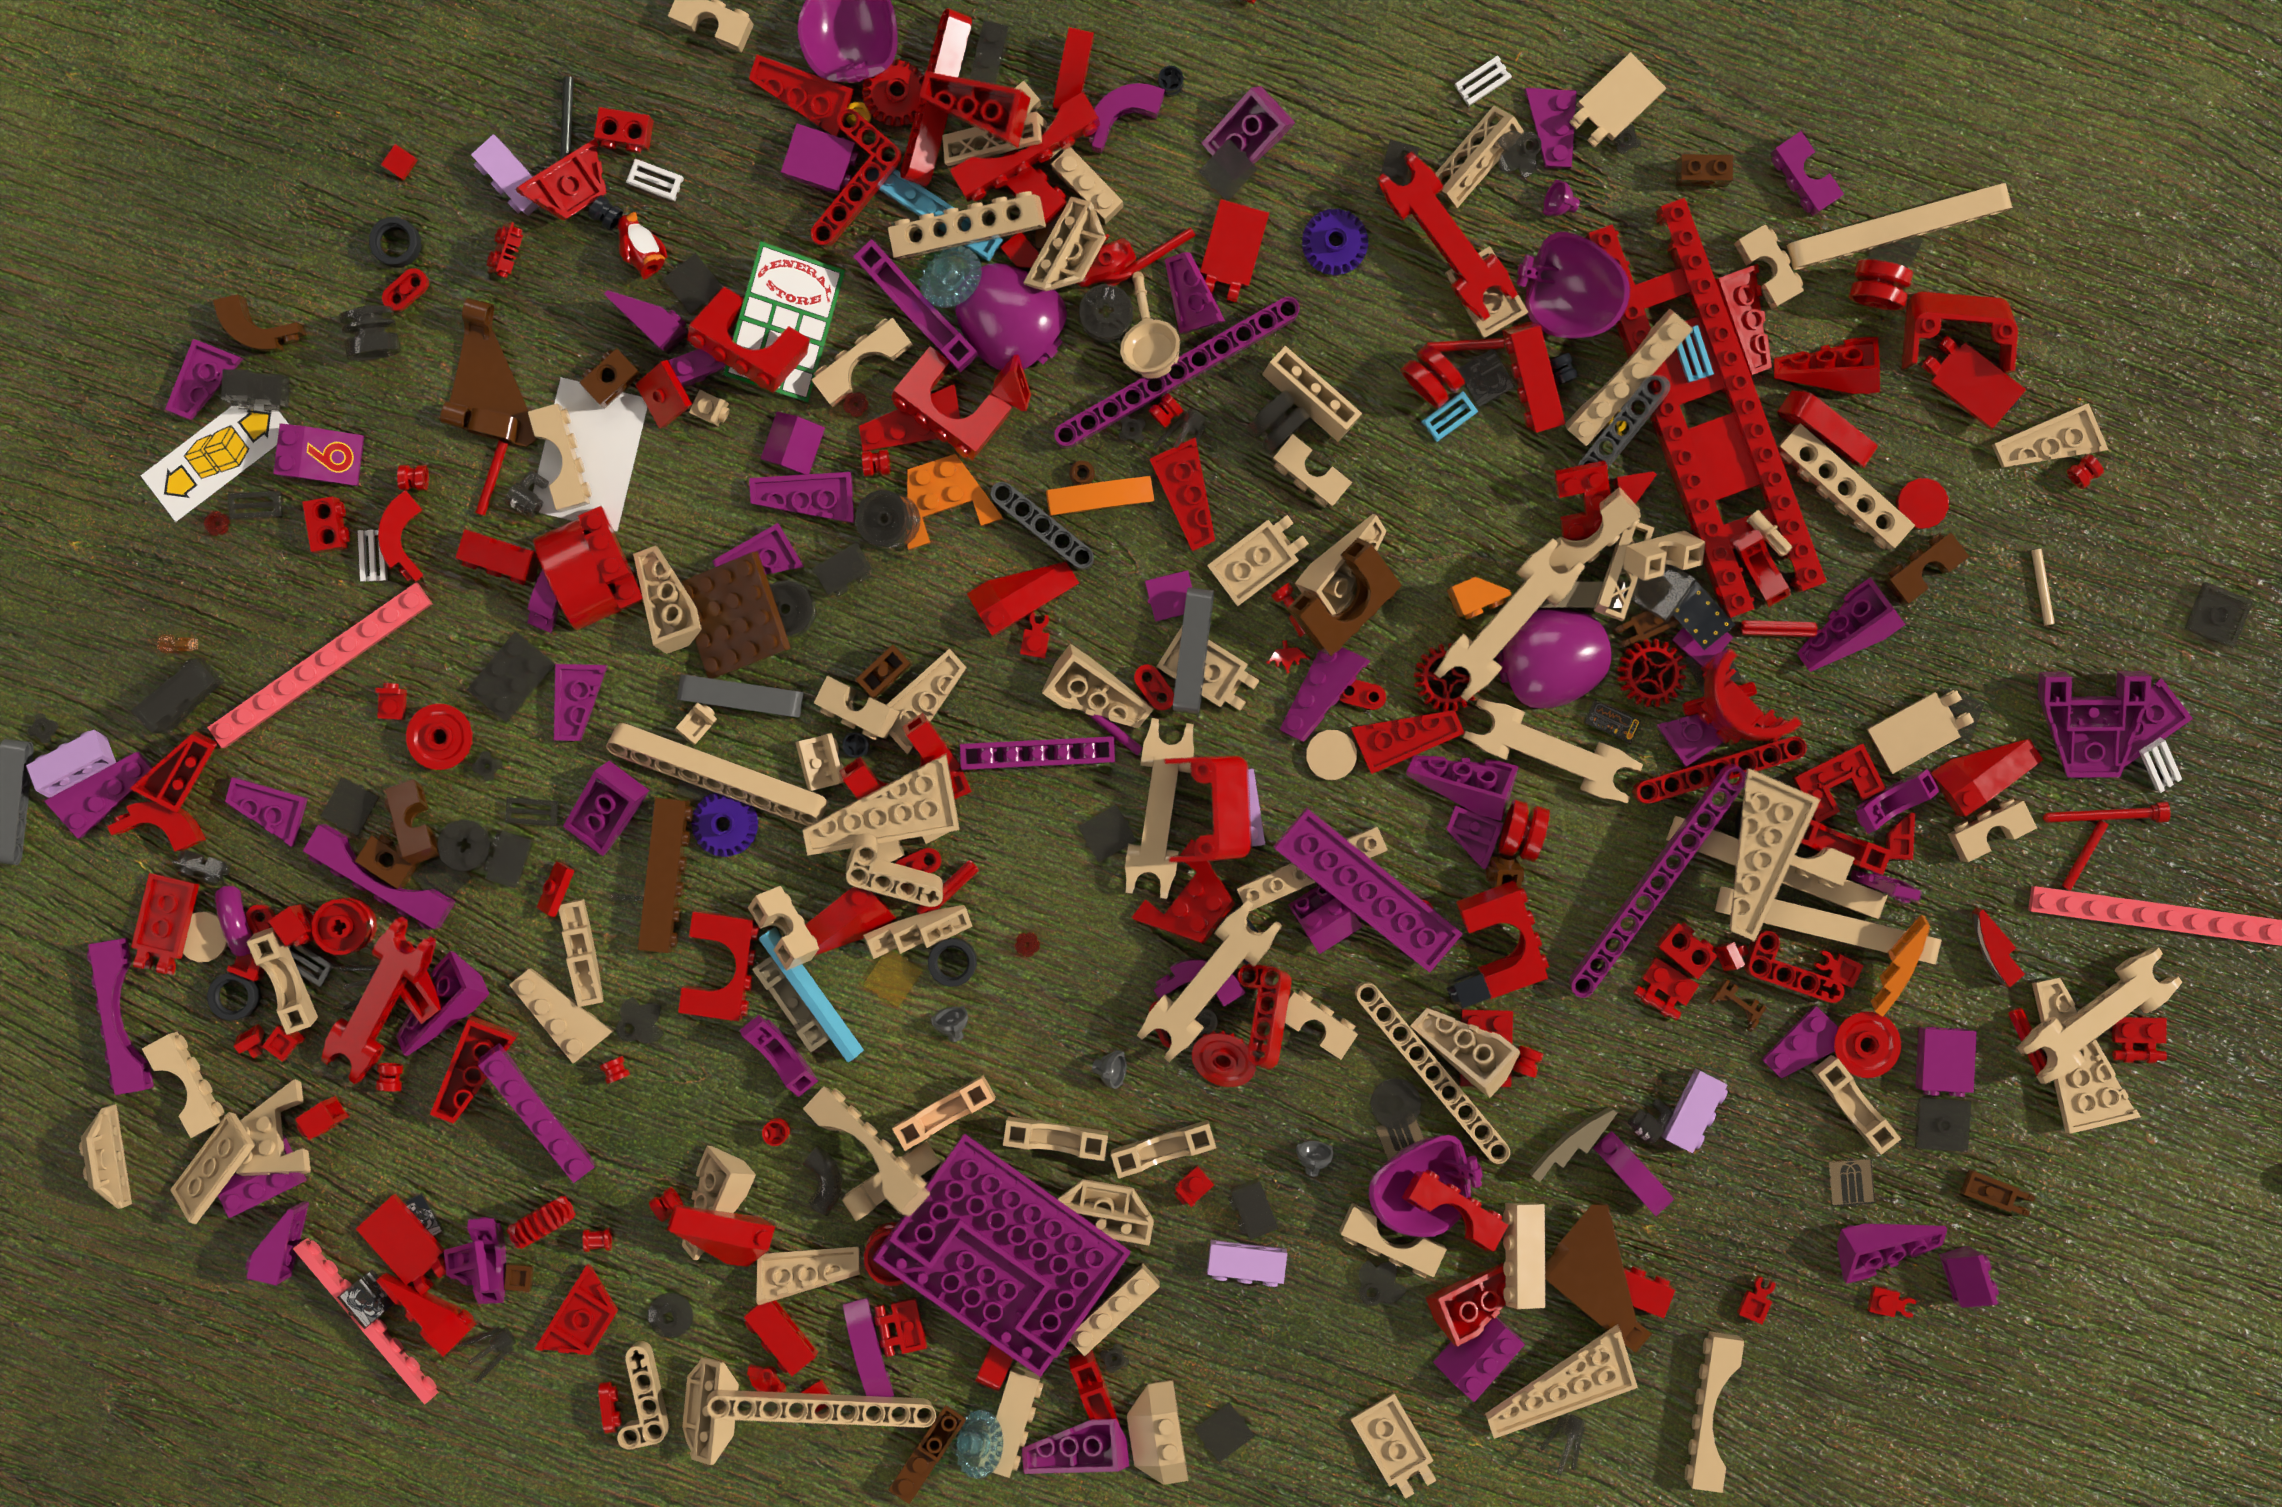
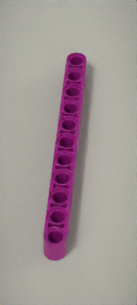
[1054,297,1300,449]
[1569,764,1746,998]

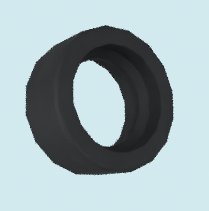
[369,217,421,268]
[928,938,977,987]
[207,972,261,1021]

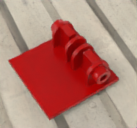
[486,222,523,278]

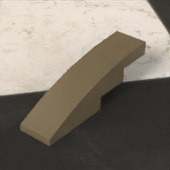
[1538,582,1625,609]
[1528,1107,1617,1182]

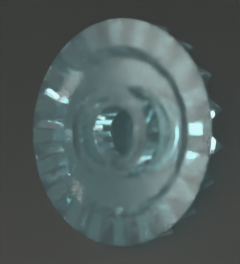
[919,246,982,308]
[954,1410,1003,1479]

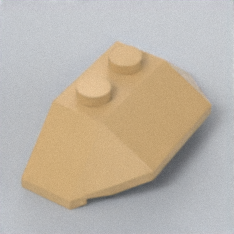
[1024,196,1106,291]
[79,1104,132,1209]
[1058,1179,1154,1245]
[682,1357,739,1465]
[1127,1380,1189,1485]

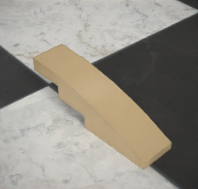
[559,898,604,1007]
[863,905,972,959]

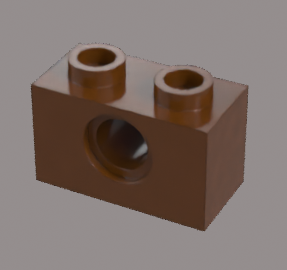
[1676,154,1733,187]
[579,348,642,409]
[855,645,913,699]
[355,834,420,889]

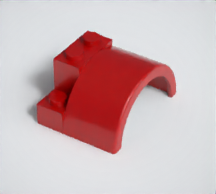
[533,506,643,630]
[1696,648,1802,745]

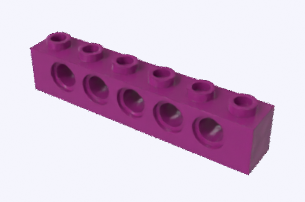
[960,737,1115,770]

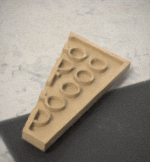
[803,754,960,856]
[1729,768,1820,941]
[2032,978,2141,1134]
[1485,1324,1638,1439]

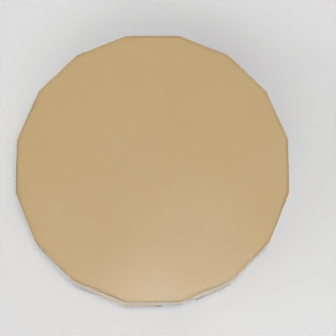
[1306,730,1357,780]
[183,911,228,962]

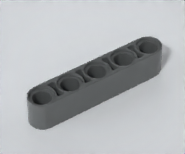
[1578,375,1670,469]
[991,482,1094,570]
[1173,587,1214,714]
[677,674,804,717]
[0,739,34,865]

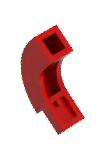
[378,490,424,583]
[1733,529,1791,607]
[107,801,206,852]

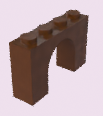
[1287,538,1402,656]

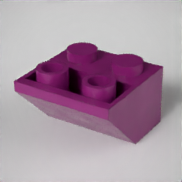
[1288,885,1362,954]
[1939,1246,1999,1308]

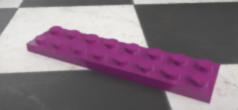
[1273,807,1462,973]

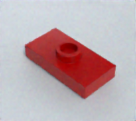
[536,861,575,917]

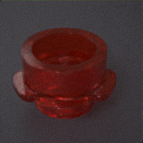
[843,392,868,417]
[204,511,230,536]
[1015,932,1040,957]

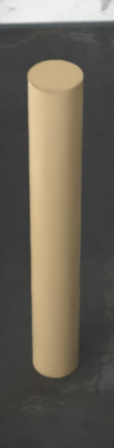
[2031,549,2055,626]

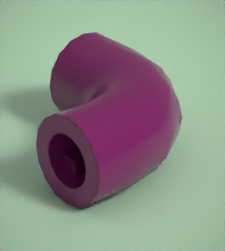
[215,886,253,956]

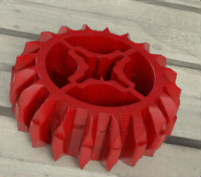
[1617,639,1686,708]
[1413,643,1480,712]
[506,1196,576,1249]

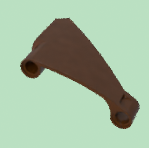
[440,298,539,447]
[1545,1204,1653,1353]

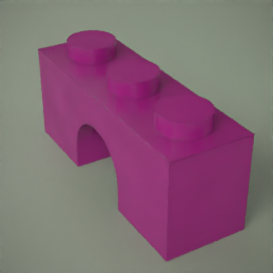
[1770,131,1844,216]
[669,336,734,388]

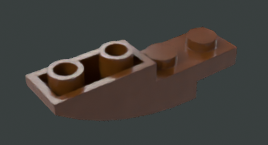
[888,1404,967,1504]

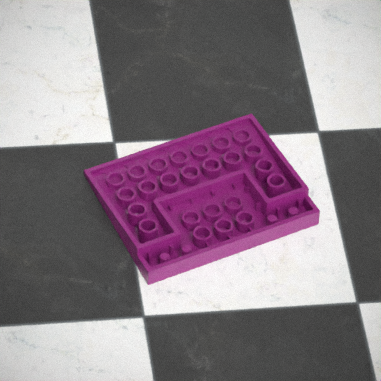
[873,1133,1131,1377]

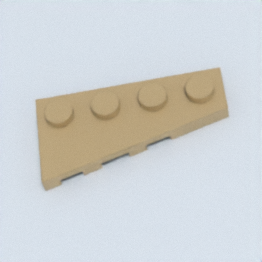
[1992,403,2109,468]
[510,968,614,1064]

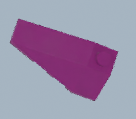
[1797,577,1906,672]
[1406,755,1519,821]
[396,951,489,1056]
[1837,1224,1948,1284]
[1022,1419,1129,1474]

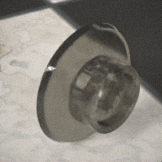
[648,1293,693,1338]

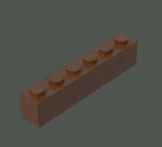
[638,797,693,953]

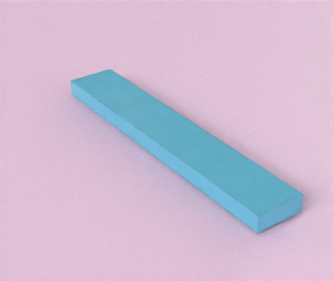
[867,168,1003,262]
[759,927,864,1062]

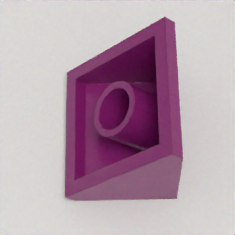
[761,411,825,475]

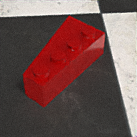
[920,71,1031,148]
[1501,321,1566,433]
[430,1015,519,1124]

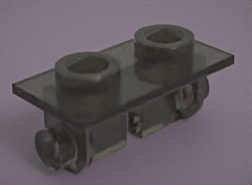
[172,850,230,886]

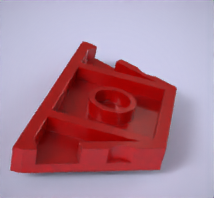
[515,139,606,221]
[534,1264,619,1355]

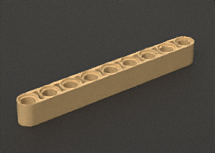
[1786,183,2013,270]
[606,723,828,826]
[1666,816,1888,919]
[1715,886,1942,964]
[1355,981,1510,1164]
[706,1390,936,1428]

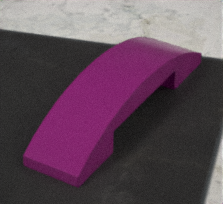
[843,1297,894,1397]

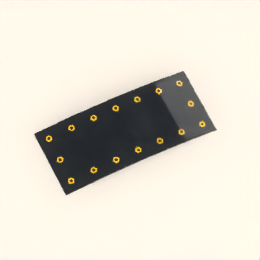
[1640,564,1735,650]

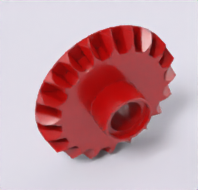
[862,59,924,126]
[406,704,473,770]
[1833,1011,1901,1078]
[1192,1030,1256,1087]

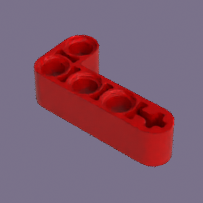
[1777,390,1878,469]
[1744,930,1845,1003]
[1237,964,1291,1069]

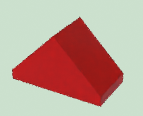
[991,355,1031,411]
[1613,471,1657,504]

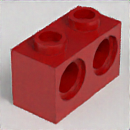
[594,107,654,153]
[302,496,350,554]
[268,904,314,947]
[1655,922,1717,979]
[295,1096,349,1140]

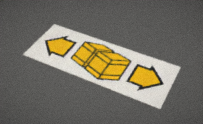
[141,385,288,522]

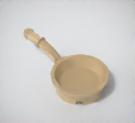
[1120,271,1180,378]

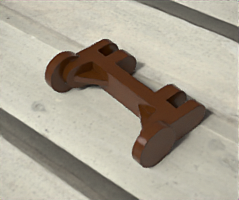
[1709,979,1766,1032]

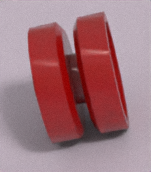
[1848,259,1914,311]
[1400,343,1465,409]
[1499,799,1550,863]
[311,897,377,955]
[864,1222,905,1286]

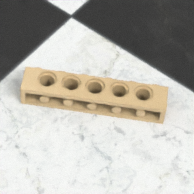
[888,191,1046,259]
[1777,423,1915,550]
[1236,826,1388,911]

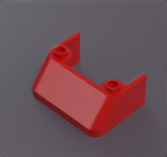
[1901,292,2018,374]
[1165,755,1252,862]

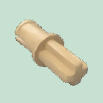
[1746,510,1792,556]

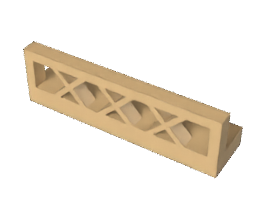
[1435,106,1524,208]
[942,111,1047,166]
[1594,522,1654,621]

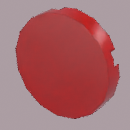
[1896,478,1949,529]

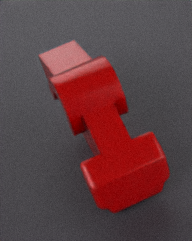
[747,1364,787,1393]

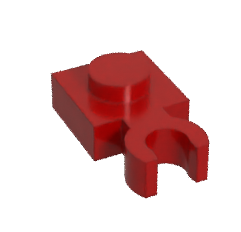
[1020,612,1050,659]
[1813,950,1864,988]
[1737,1275,1775,1325]
[1867,1285,1917,1318]

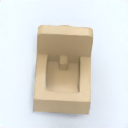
[674,703,717,746]

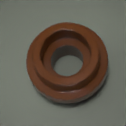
[1069,460,1095,485]

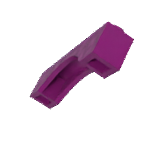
[853,239,979,373]
[303,824,456,930]
[87,938,154,1095]
[478,1043,595,1183]

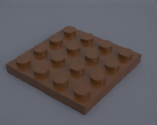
[681,551,791,679]

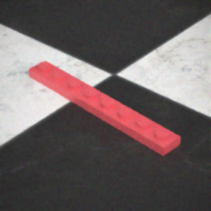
[293,1238,439,1405]

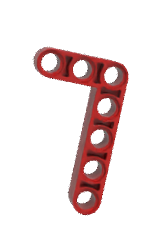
[811,108,902,247]

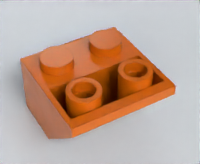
[1447,577,1511,620]

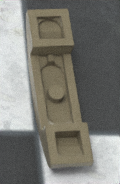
[752,956,830,1053]

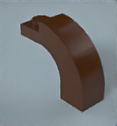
[213,294,307,353]

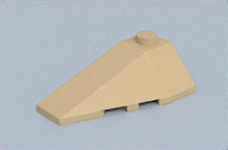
[1295,514,1386,615]
[633,546,701,654]
[1042,644,1154,729]
[1410,1008,1520,1098]
[682,1146,756,1260]

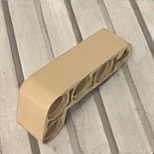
[846,833,943,907]
[842,1140,941,1221]
[617,1341,669,1449]

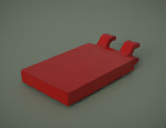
[1200,199,1269,303]
[1921,336,2026,430]
[131,873,200,975]
[356,1194,447,1295]

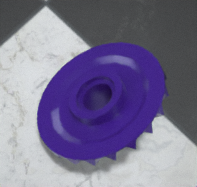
[1302,208,1368,275]
[691,792,758,857]

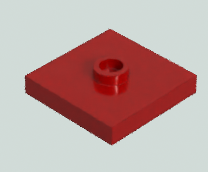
[635,360,692,429]

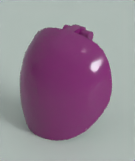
[797,0,898,83]
[1516,232,1630,338]
[955,263,1067,371]
[1496,608,1611,709]
[1369,1135,1483,1237]

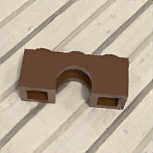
[1884,532,1970,605]
[385,779,440,865]

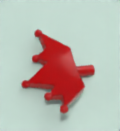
[1266,640,1310,674]

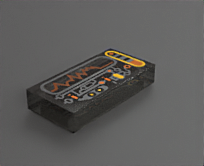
[1583,700,1641,744]

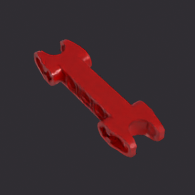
[1376,151,1518,322]
[321,917,436,1084]

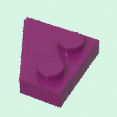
[1446,806,1503,869]
[444,1241,489,1292]

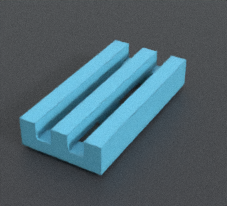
[1676,325,1714,383]
[1422,391,1478,442]

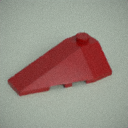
[1774,337,1880,394]
[967,562,1080,637]
[1930,739,2043,816]
[805,886,896,956]
[667,1205,776,1267]
[1425,1262,1506,1346]
[376,1272,477,1357]

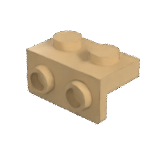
[795,733,844,791]

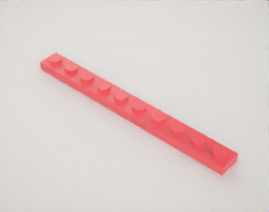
[207,583,432,748]
[2028,886,2282,946]

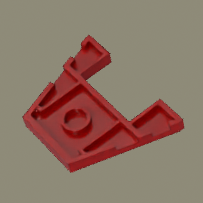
[1131,839,1235,944]

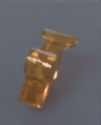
[158,634,198,653]

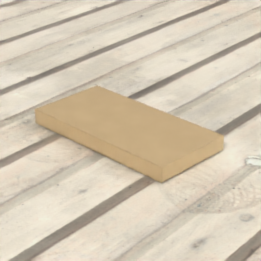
[170,1112,255,1224]

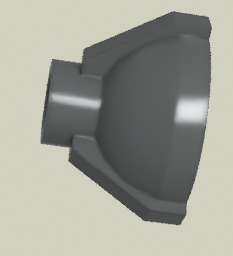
[931,1006,968,1042]
[1092,1051,1127,1089]
[1296,1141,1333,1177]

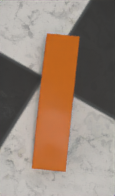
[1046,476,1154,516]
[1871,914,1930,1017]

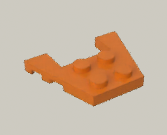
[907,454,1003,550]

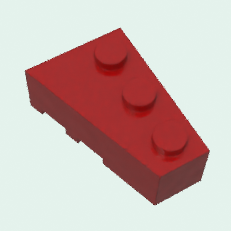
[455,529,540,586]
[130,731,218,813]

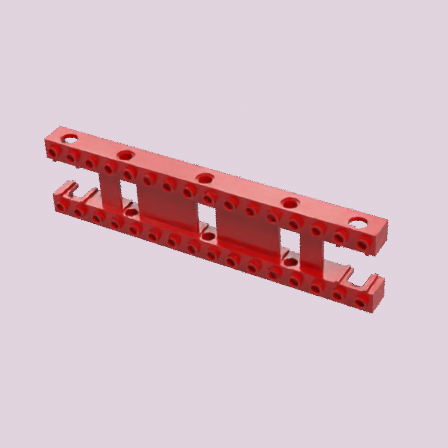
[1585,197,1827,618]

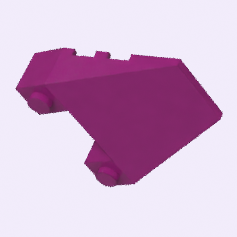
[2038,671,2151,778]

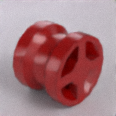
[599,1056,630,1084]

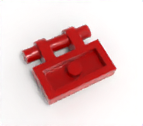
[1633,957,1699,1021]
[2112,1016,2167,1063]
[874,1297,928,1357]

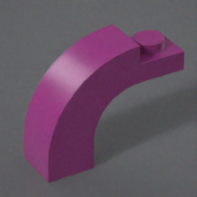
[1089,83,1165,154]
[527,569,560,633]
[1855,769,1939,834]
[1154,958,1245,1006]
[739,1015,818,1097]
[1593,1131,1675,1216]
[467,1217,506,1304]

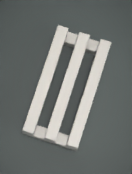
[1454,56,1512,107]
[626,159,684,202]
[358,529,388,582]
[2139,737,2182,793]

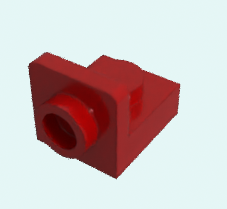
[375,683,407,720]
[1174,1165,1214,1208]

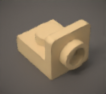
[689,390,730,426]

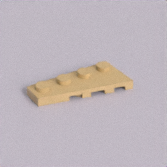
[887,649,967,754]
[756,1247,860,1305]

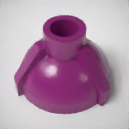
[1543,179,1580,216]

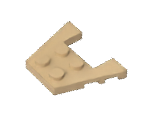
[236,1079,311,1176]

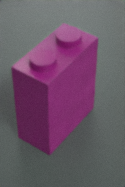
[781,124,860,195]
[1916,1026,1977,1097]

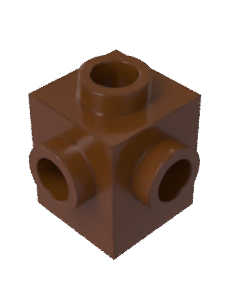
[1485,854,1524,889]

